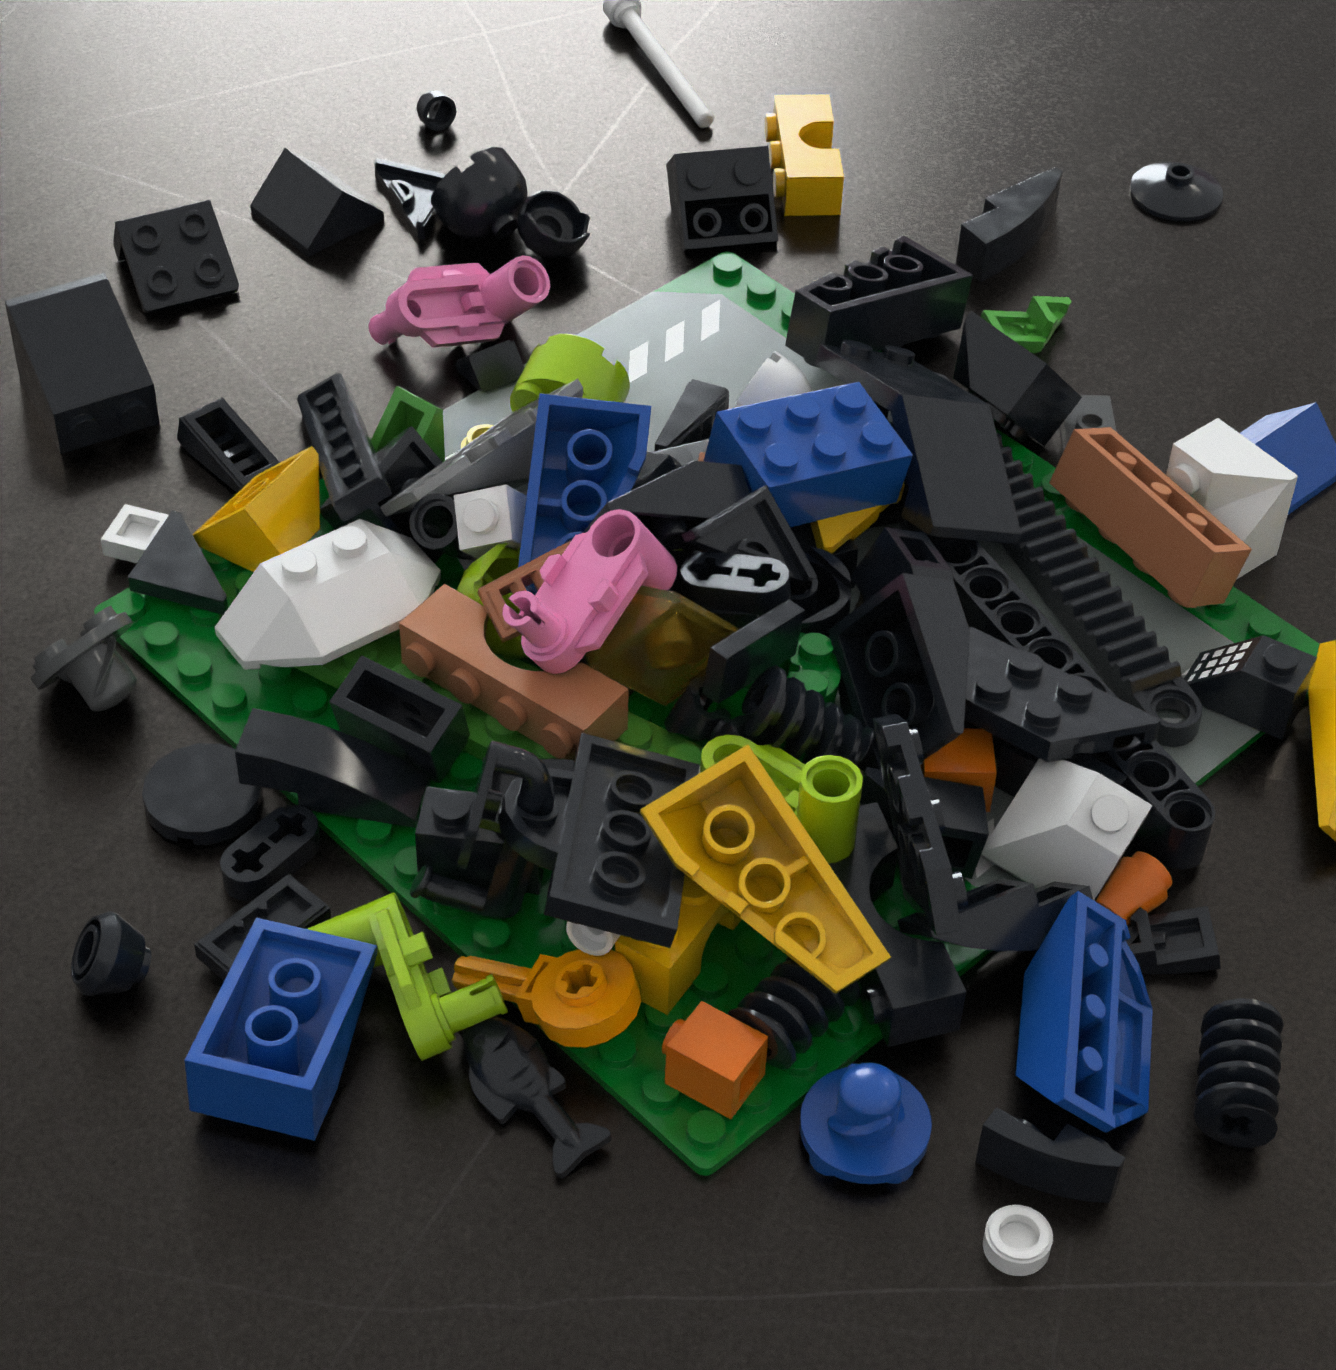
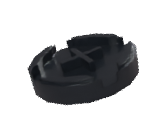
[142,743,263,845]

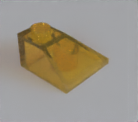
[586,585,740,706]

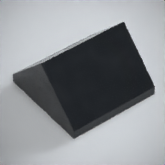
[250,148,384,257]

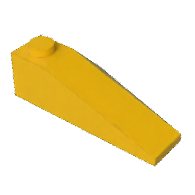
[640,745,891,994]

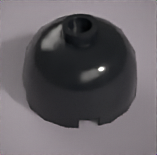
[431,147,528,241]

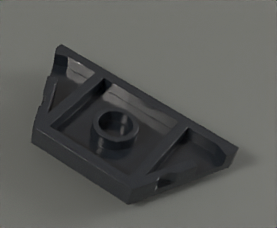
[964,627,1161,762]

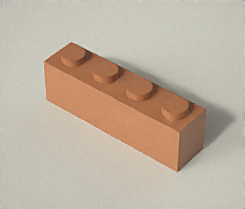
[1049,427,1252,608]

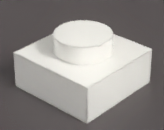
[101,504,169,563]

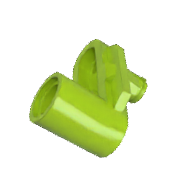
[700,735,863,864]
[308,892,508,1061]

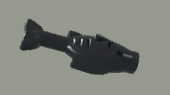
[458,1015,612,1179]

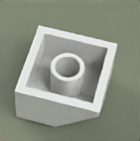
[1166,418,1298,580]

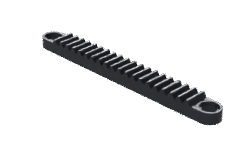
[934,372,1202,747]

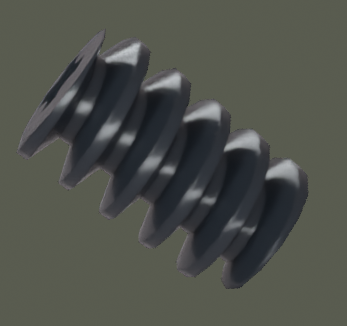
[742,665,874,766]
[728,956,861,1069]
[1193,998,1284,1148]

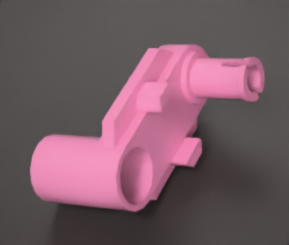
[368,255,550,348]
[502,509,677,674]

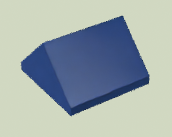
[1240,402,1336,515]

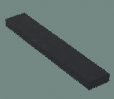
[296,372,392,523]

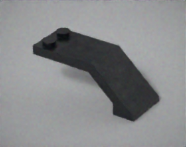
[815,340,1022,544]

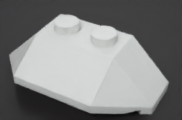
[215,519,441,670]

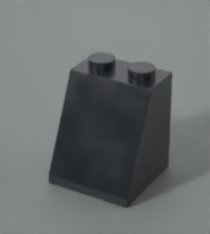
[5,273,160,454]

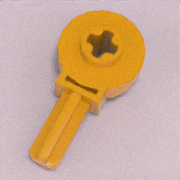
[452,949,642,1048]

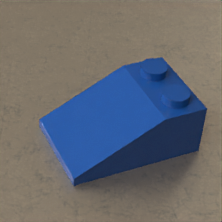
[184,918,377,1141]

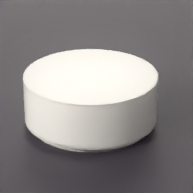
[983,1205,1053,1276]

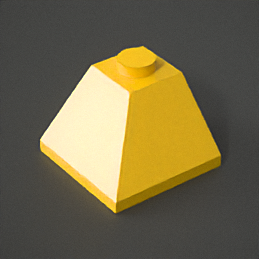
[192,446,320,572]

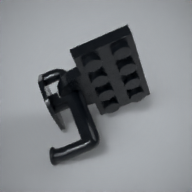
[410,733,700,948]

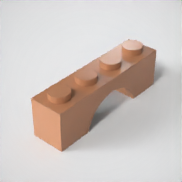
[399,584,628,760]

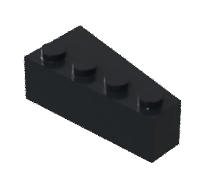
[785,235,973,368]

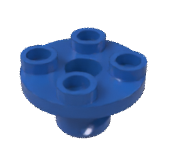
[799,1063,932,1184]

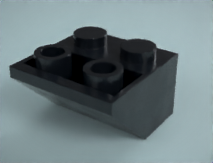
[666,146,778,251]

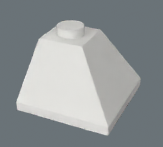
[981,758,1152,901]

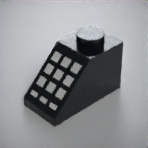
[1184,635,1317,740]

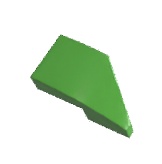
[981,296,1072,354]

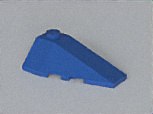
[518,393,651,595]

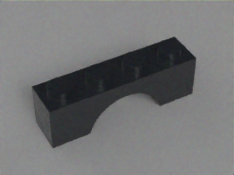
[829,802,966,1047]

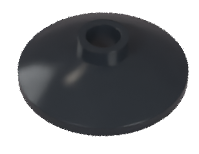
[1130,162,1223,222]

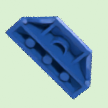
[1016,891,1153,1133]

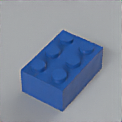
[704,382,913,527]

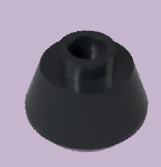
[71,911,152,996]

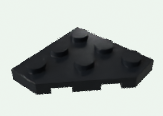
[873,714,968,936]

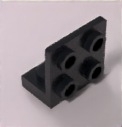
[113,200,239,314]

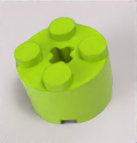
[510,334,630,412]

